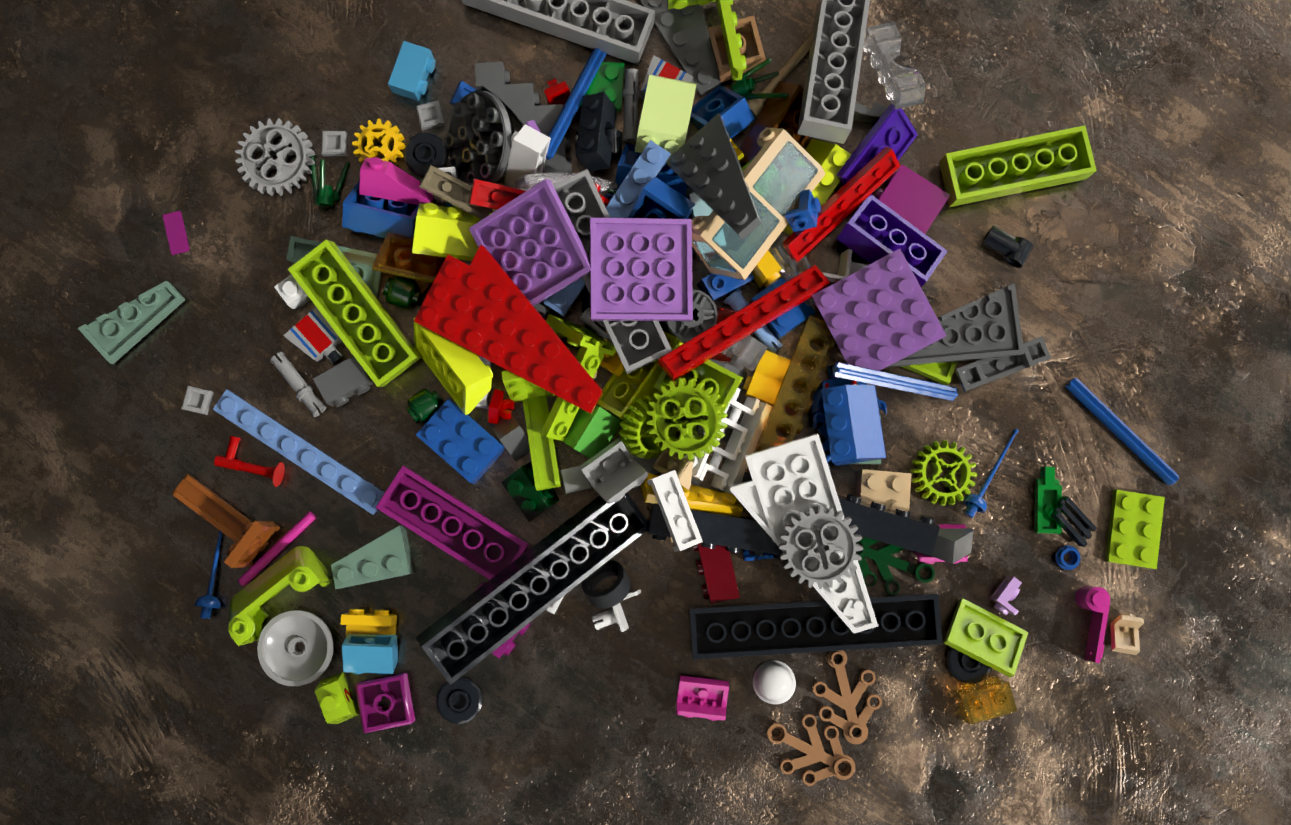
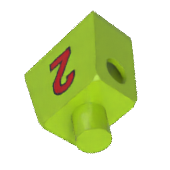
[314,671,360,724]

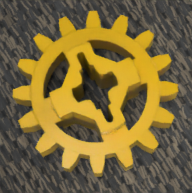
[352,119,405,166]

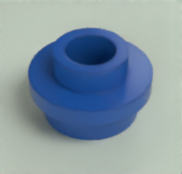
[1055,546,1080,570]

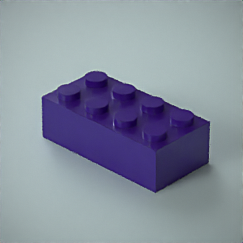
[836,194,947,287]

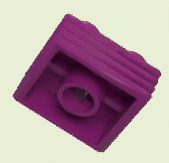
[355,673,415,733]

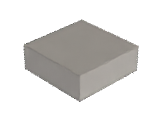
[416,100,445,131]
[321,131,348,157]
[181,386,214,415]

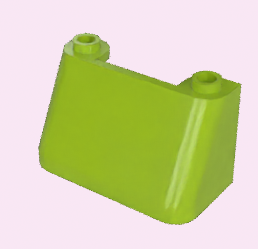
[228,546,334,646]

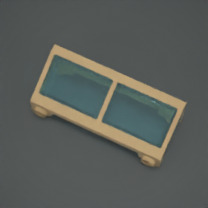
[692,127,826,280]

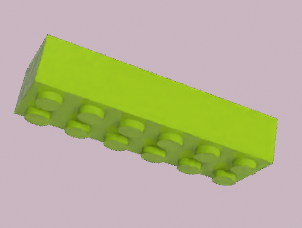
[939,125,1097,207]
[288,239,422,387]

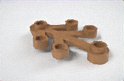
[812,650,882,744]
[766,713,855,786]

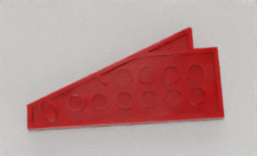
[414,245,603,414]

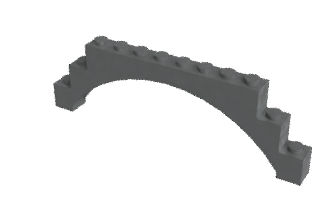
[475,62,572,320]

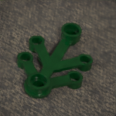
[856,537,935,595]

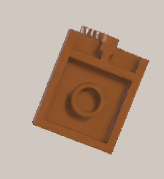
[172,474,280,568]

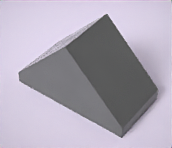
[489,409,530,461]
[932,528,973,564]

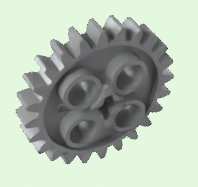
[235,118,315,196]
[779,505,863,589]

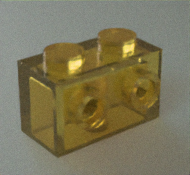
[955,677,1017,724]

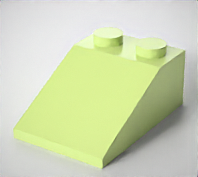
[635,75,697,158]

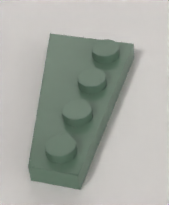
[286,236,386,299]
[78,281,186,364]

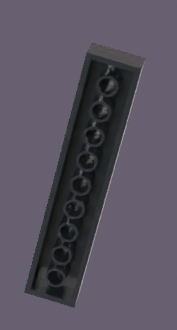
[415,492,648,685]
[688,593,942,660]

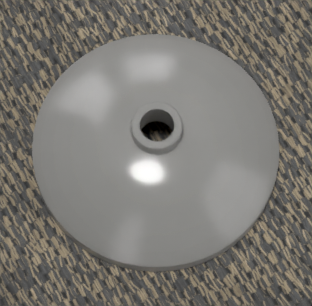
[257,610,334,686]

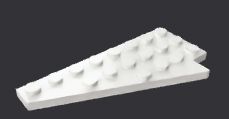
[730,433,878,633]

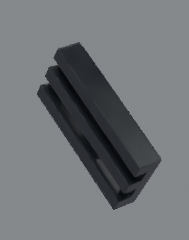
[1050,496,1097,547]

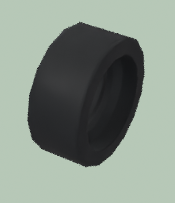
[581,560,631,608]

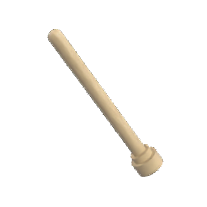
[747,32,813,120]

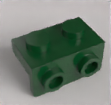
[501,462,559,522]

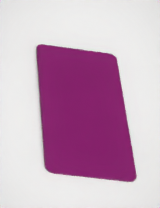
[163,211,190,255]

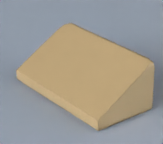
[653,448,693,490]

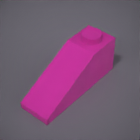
[359,157,434,205]

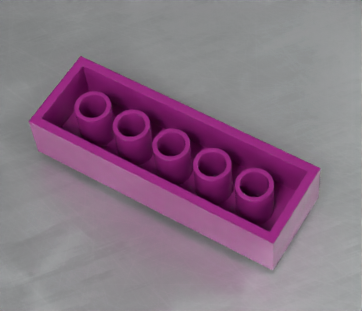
[376,466,530,580]

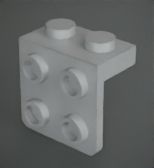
[579,438,648,504]

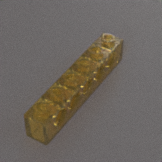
[755,316,836,452]

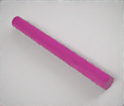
[237,511,316,587]

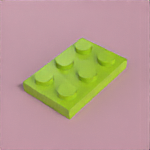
[1105,490,1165,569]
[944,598,1028,677]

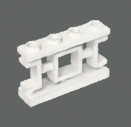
[686,388,772,494]

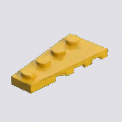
[640,472,743,517]

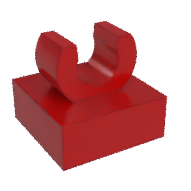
[543,78,570,107]
[488,389,515,424]

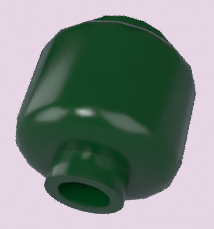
[382,274,420,309]
[406,388,443,424]

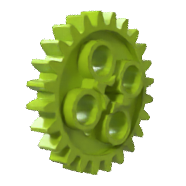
[646,378,728,460]

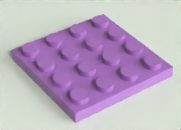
[469,179,591,306]
[590,218,693,321]
[812,249,947,382]

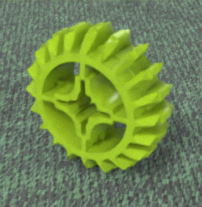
[618,393,681,459]
[910,440,977,506]

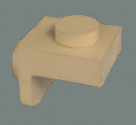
[1110,614,1144,655]

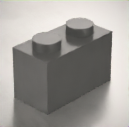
[313,356,374,407]

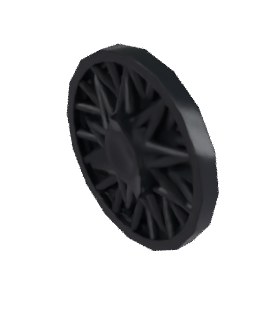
[403,132,448,176]
[946,647,992,684]
[436,677,483,724]

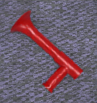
[214,436,285,487]

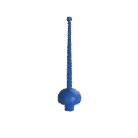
[963,429,1019,518]
[194,531,222,619]

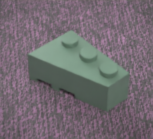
[331,525,414,589]

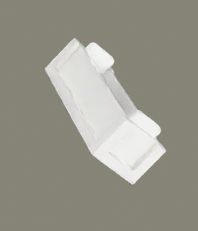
[647,470,703,552]

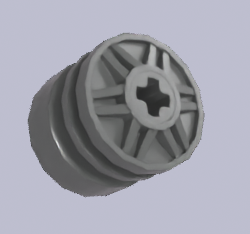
[662,289,718,342]

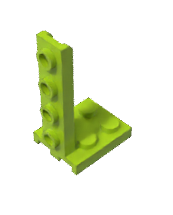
[667,0,747,81]
[542,314,616,441]
[501,371,561,491]

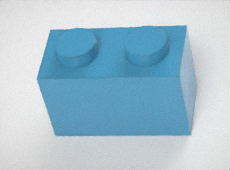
[388,41,435,101]
[342,633,398,675]

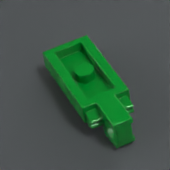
[1034,466,1062,534]

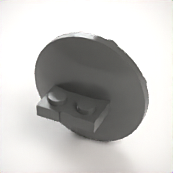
[445,90,514,185]

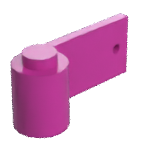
[1075,586,1110,663]

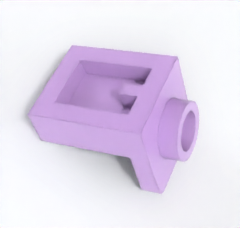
[990,576,1022,616]

